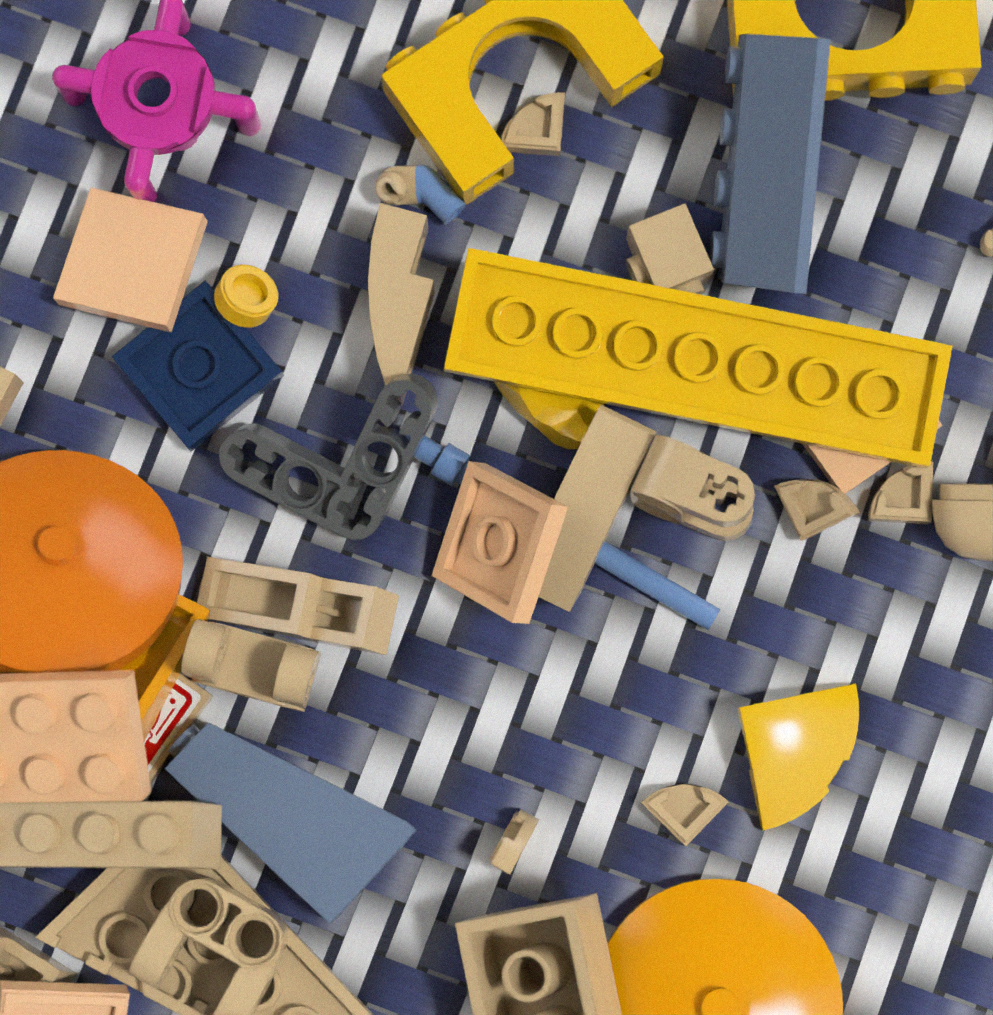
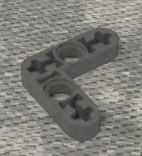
[219,373,438,540]

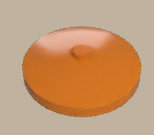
[0,450,183,674]

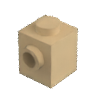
[626,203,714,295]

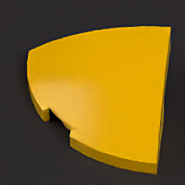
[737,684,859,831]

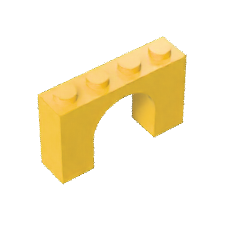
[381,0,664,205]
[727,0,981,101]

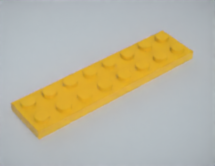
[444,248,952,468]

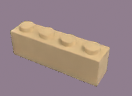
[0,802,222,869]

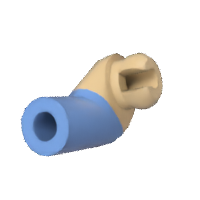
[375,165,466,225]

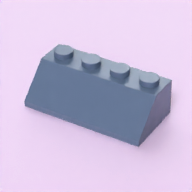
[709,34,831,294]

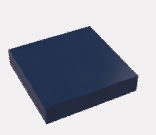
[111,280,284,452]

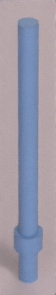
[399,428,720,630]

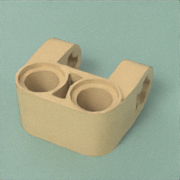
[630,434,755,541]
[181,619,321,712]
[128,878,288,1015]

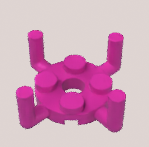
[52,0,261,202]

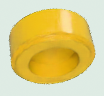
[214,264,278,328]

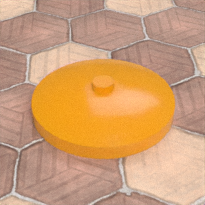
[607,878,843,1015]

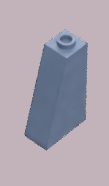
[165,723,418,924]

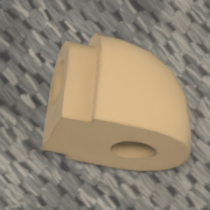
[932,484,993,561]

